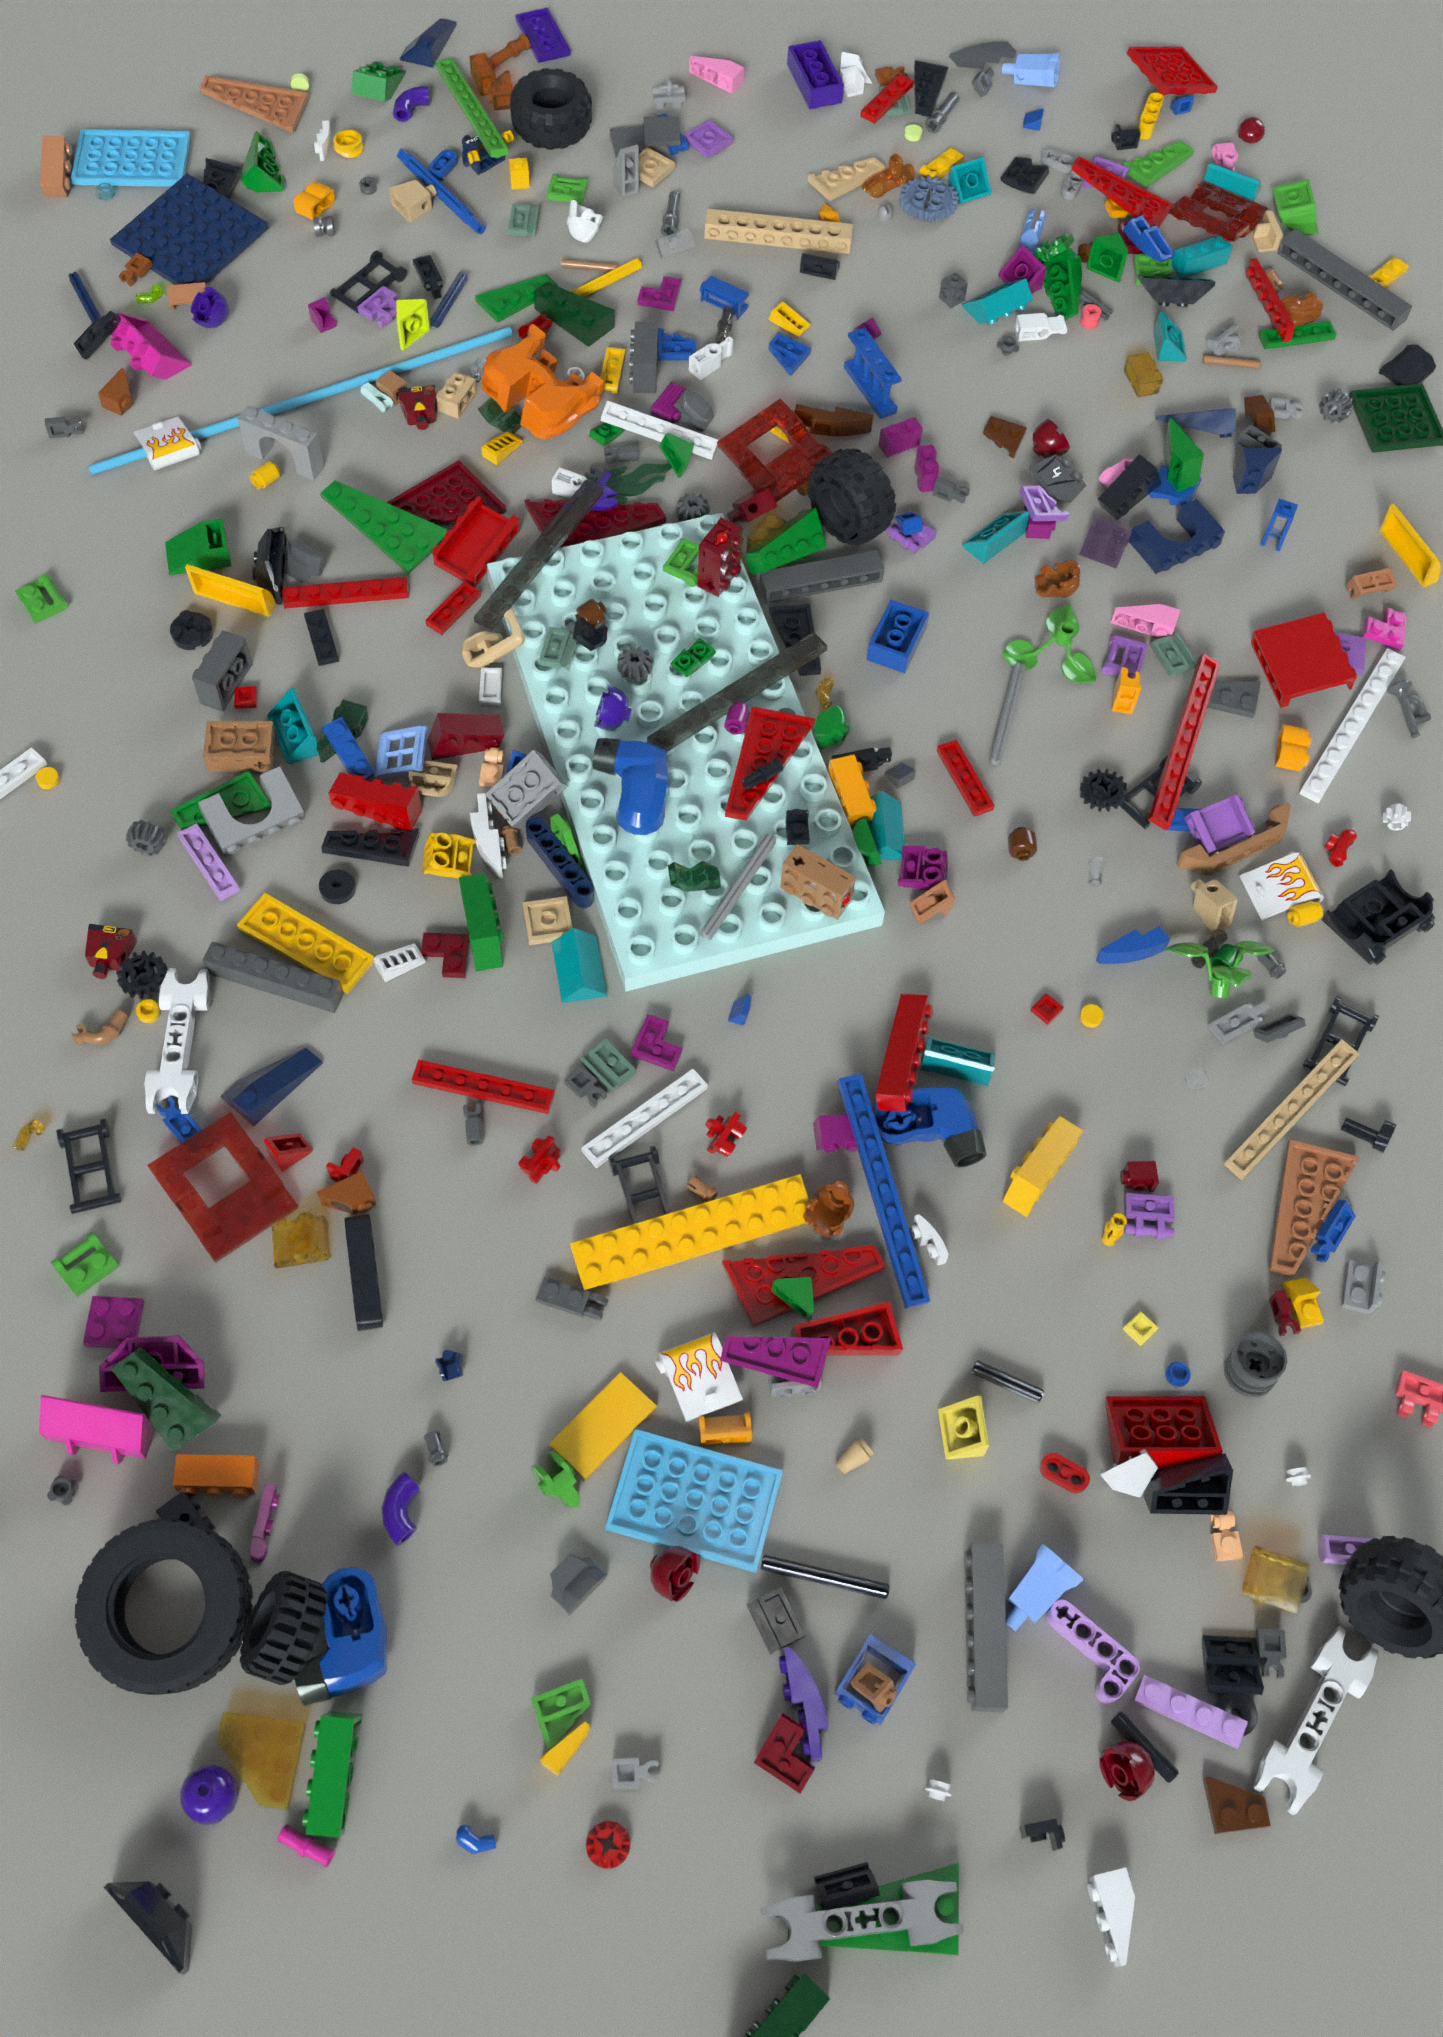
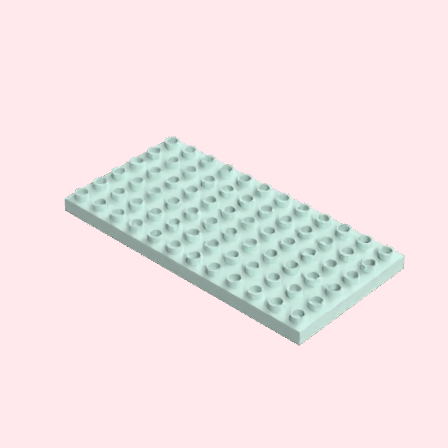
[487,513,885,992]

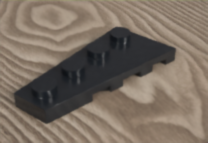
[914,60,948,117]
[203,158,241,198]
[769,604,821,676]
[321,829,420,867]

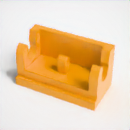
[1112,667,1142,714]
[698,1412,752,1446]

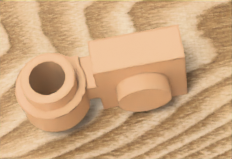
[479,747,504,787]
[1210,1511,1243,1561]

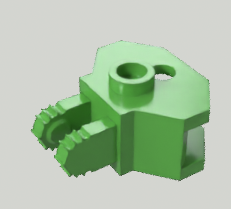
[530,1451,581,1508]

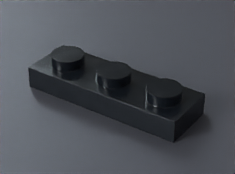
[304,609,339,666]

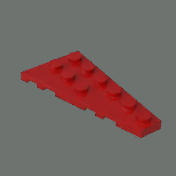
[1071,156,1174,229]
[725,706,816,821]
[722,1245,886,1328]

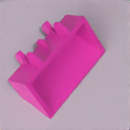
[110,312,191,380]
[39,1395,156,1464]

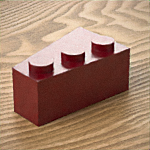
[428,713,504,760]

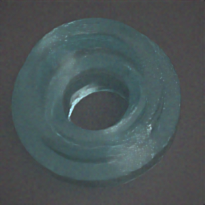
[96,183,115,201]

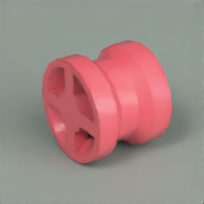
[1080,304,1101,329]

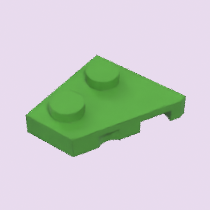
[1133,254,1172,285]
[550,814,583,868]
[531,1679,591,1751]

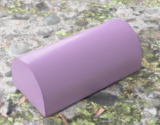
[1318,1535,1371,1565]

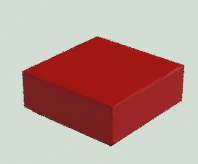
[234,686,257,709]
[1031,993,1064,1025]

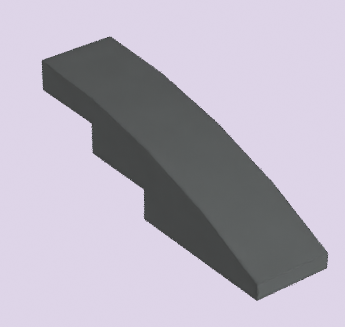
[949,42,1017,69]

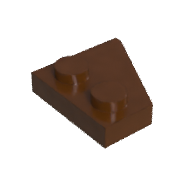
[983,416,1027,458]
[1203,1777,1271,1834]

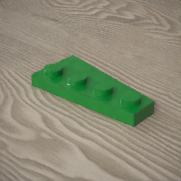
[475,274,558,323]

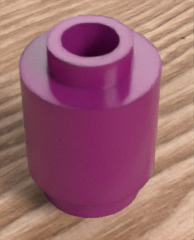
[724,702,750,735]

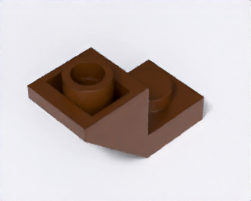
[1244,395,1276,434]

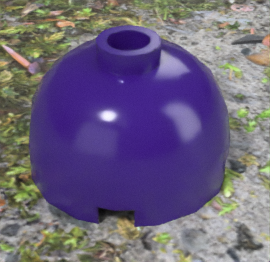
[191,287,228,328]
[594,685,632,730]
[180,1765,238,1825]

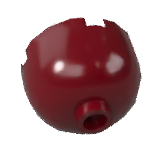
[1032,419,1070,459]
[650,1546,700,1602]
[1099,1741,1155,1801]

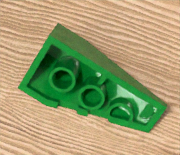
[241,131,285,193]
[1041,248,1082,321]

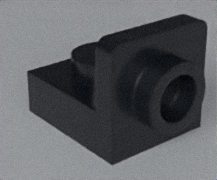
[1111,124,1141,150]
[573,619,608,651]
[785,809,810,845]
[1019,1819,1065,1851]

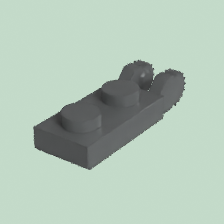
[536,1277,609,1320]

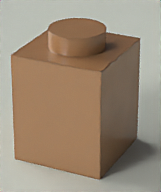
[376,370,407,407]

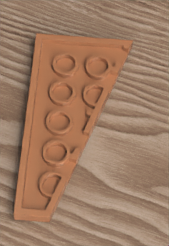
[200,75,309,133]
[1269,1139,1360,1277]

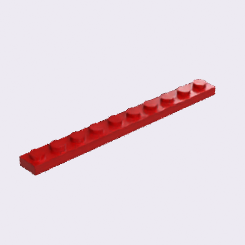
[1148,653,1221,830]

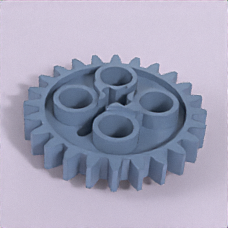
[899,175,959,223]

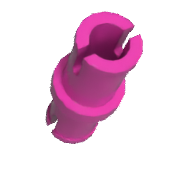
[277,1824,335,1867]

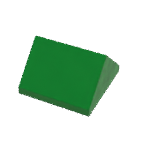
[1086,233,1128,283]

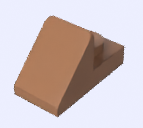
[909,880,955,924]

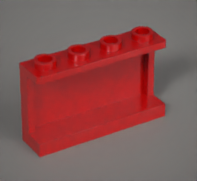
[432,496,520,587]

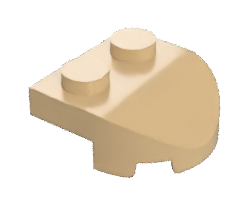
[409,760,458,797]

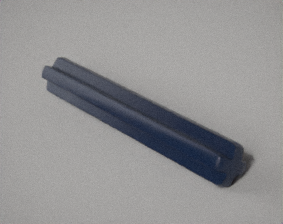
[68,272,101,323]
[430,272,468,328]

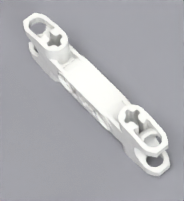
[144,968,211,1114]
[1253,1626,1379,1815]

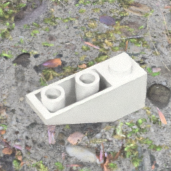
[1087,1867,1135,1968]

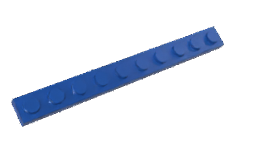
[837,1074,930,1309]

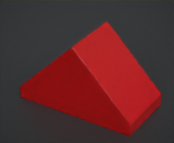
[264,1133,313,1172]

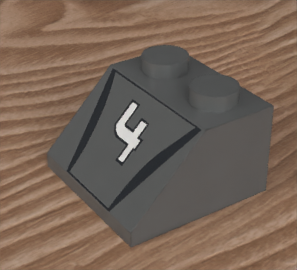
[1028,455,1087,503]

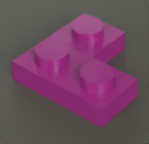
[637,276,682,311]
[631,1014,683,1071]

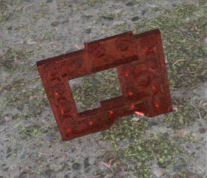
[1169,180,1268,242]
[717,399,833,502]
[147,1112,299,1263]

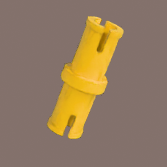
[1101,1213,1127,1246]

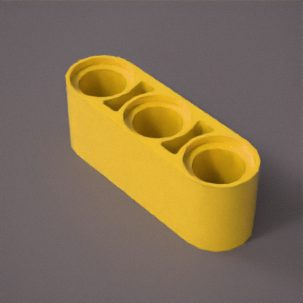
[1138,92,1164,140]

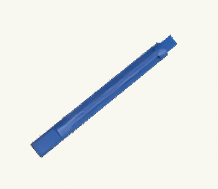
[397,148,486,234]

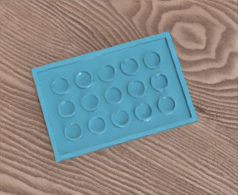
[71,129,191,187]
[605,1429,783,1573]

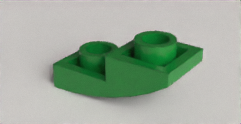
[589,422,626,446]
[670,638,716,677]

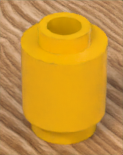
[249,461,280,489]
[1287,901,1323,928]

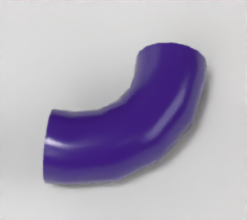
[393,86,429,122]
[381,1471,420,1546]

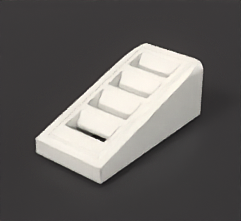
[373,944,426,982]

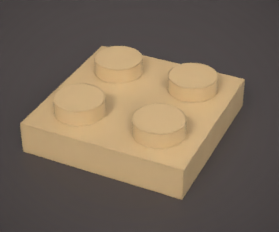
[639,147,675,187]
[522,896,572,945]

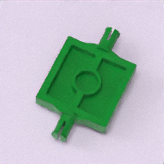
[1033,233,1074,262]

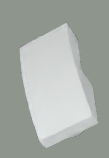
[314,120,332,161]
[910,1215,949,1266]

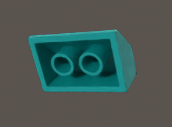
[1171,234,1233,278]
[962,278,1033,325]

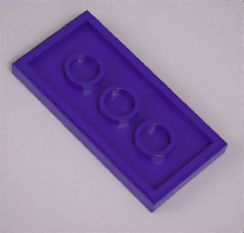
[515,8,571,63]

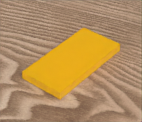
[549,1372,657,1481]

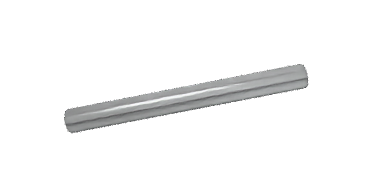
[989,663,1025,766]
[701,834,776,940]

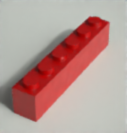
[875,994,933,1112]

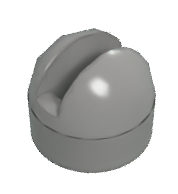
[878,204,893,221]

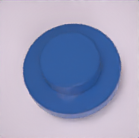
[1165,1362,1191,1387]

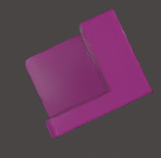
[308,297,337,333]

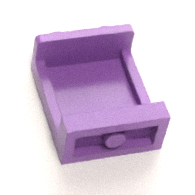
[1184,793,1255,854]

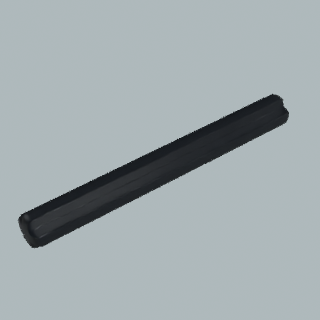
[761,1555,890,1599]

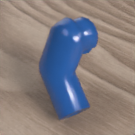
[456,1825,496,1854]

